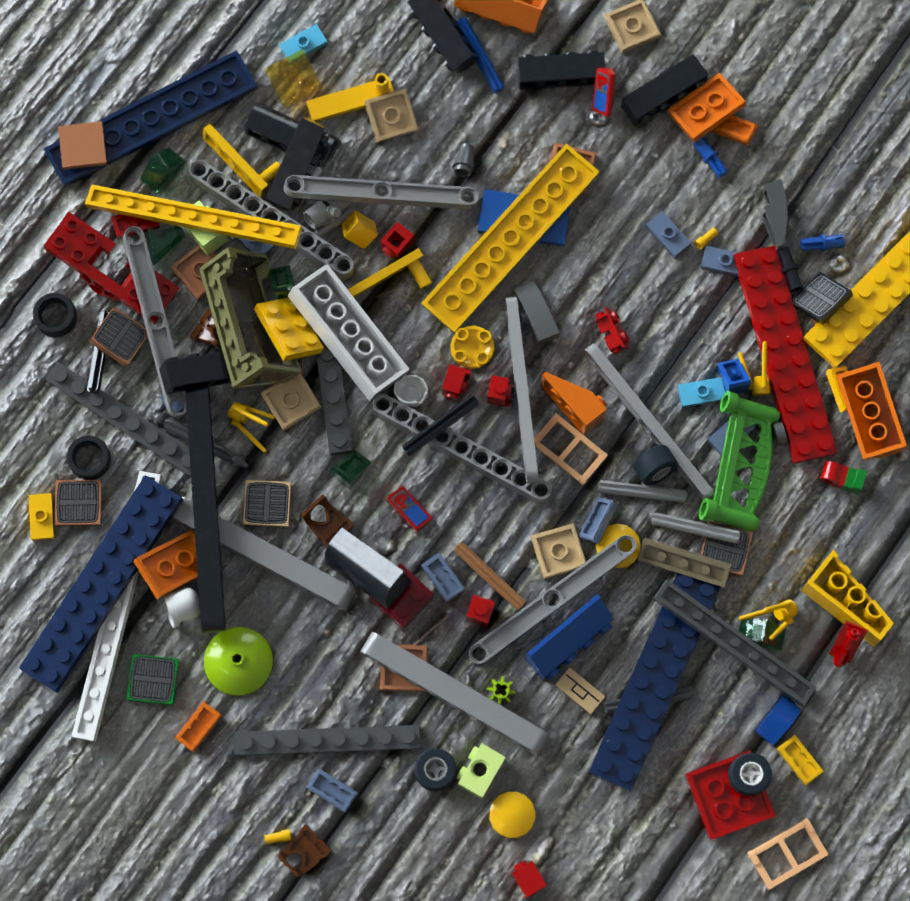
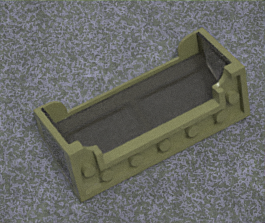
[199,247,301,388]

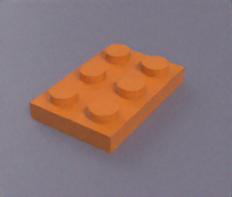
[667,73,746,142]
[133,530,198,600]

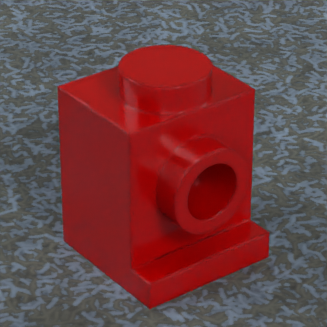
[380,222,414,260]
[441,364,471,401]
[487,375,513,407]

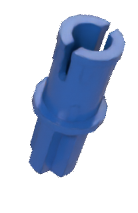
[694,137,728,178]
[800,234,845,252]

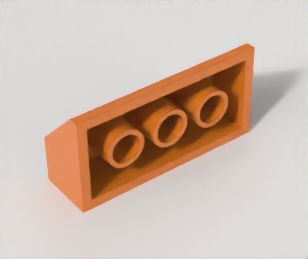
[453,0,549,34]
[836,362,908,460]

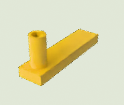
[306,73,394,122]
[203,124,281,199]
[347,248,432,298]

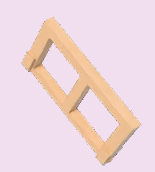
[534,413,608,486]
[747,818,829,890]

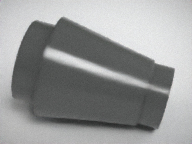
[453,143,474,177]

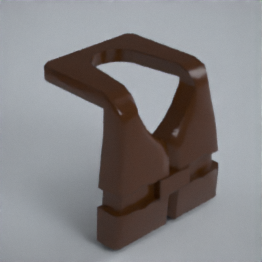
[190,309,245,352]
[302,495,354,548]
[277,825,331,878]

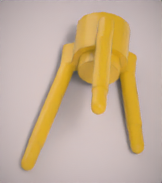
[738,341,771,396]
[227,401,275,453]
[739,599,798,640]

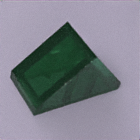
[140,148,185,194]
[269,265,295,300]
[331,449,372,490]
[739,618,786,651]

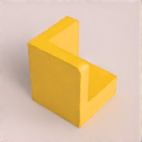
[341,210,378,249]

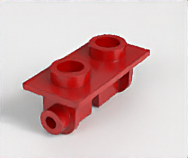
[595,307,630,355]
[829,620,868,668]

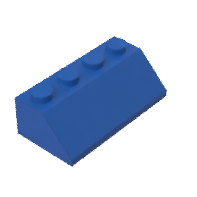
[525,594,614,680]

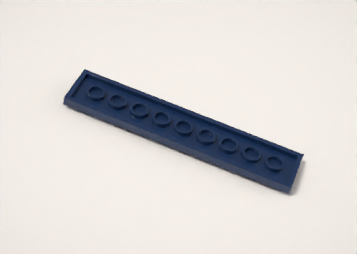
[43,50,258,188]
[19,475,184,693]
[588,573,721,793]

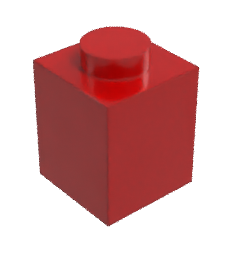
[466,595,495,628]
[511,860,547,899]

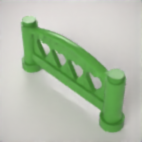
[699,391,780,531]

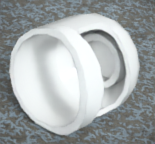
[164,587,200,628]

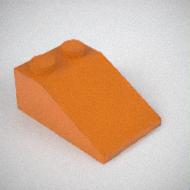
[540,372,607,435]

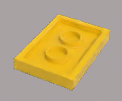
[254,298,324,361]

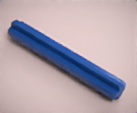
[457,17,504,93]

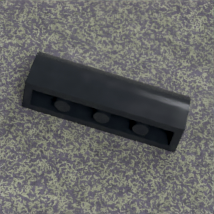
[244,103,339,169]
[325,528,412,609]

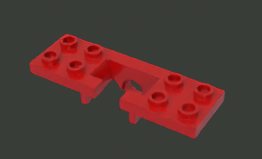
[43,211,180,324]

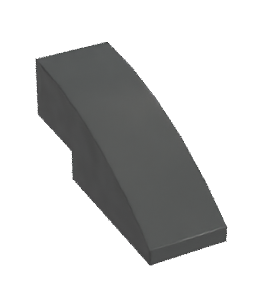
[761,179,788,250]
[513,280,560,346]

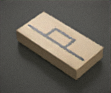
[555,667,605,715]

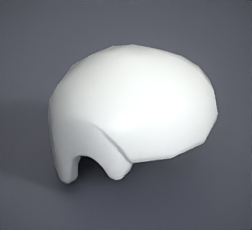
[394,375,428,408]

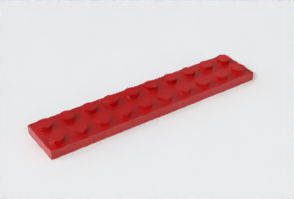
[733,245,838,464]

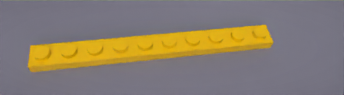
[85,185,302,249]

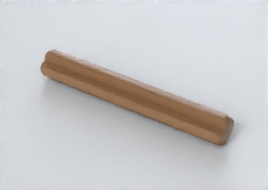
[454,542,526,611]

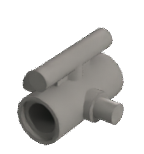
[303,200,353,238]

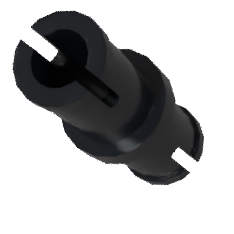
[776,246,803,292]

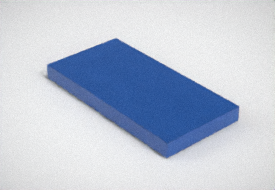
[477,189,571,246]

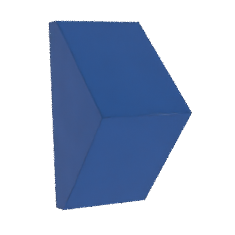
[717,359,751,394]
[755,696,802,746]

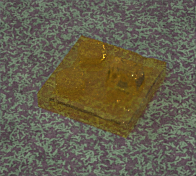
[264,49,323,108]

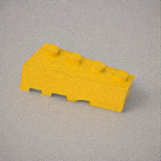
[801,550,894,647]

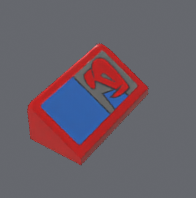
[592,68,616,117]
[386,486,433,534]

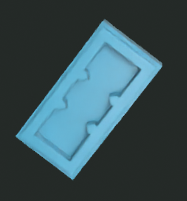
[279,24,328,64]
[677,377,725,408]

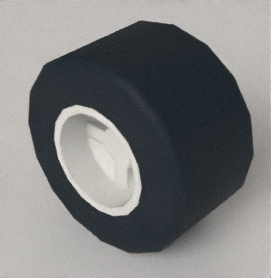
[728,753,772,796]

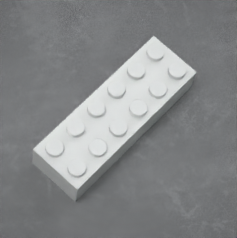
[288,264,410,402]

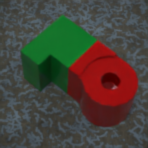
[820,461,867,495]

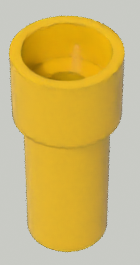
[694,228,719,250]
[264,829,292,844]

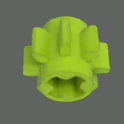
[486,676,515,705]

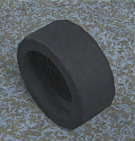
[33,293,77,338]
[66,435,111,480]

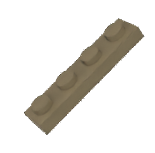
[637,537,732,588]

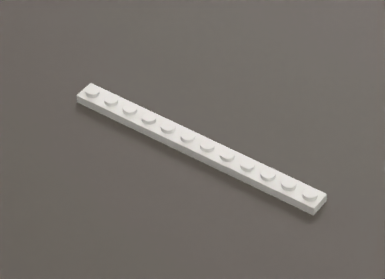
[72,471,163,742]

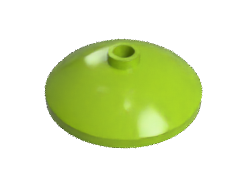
[204,627,273,696]

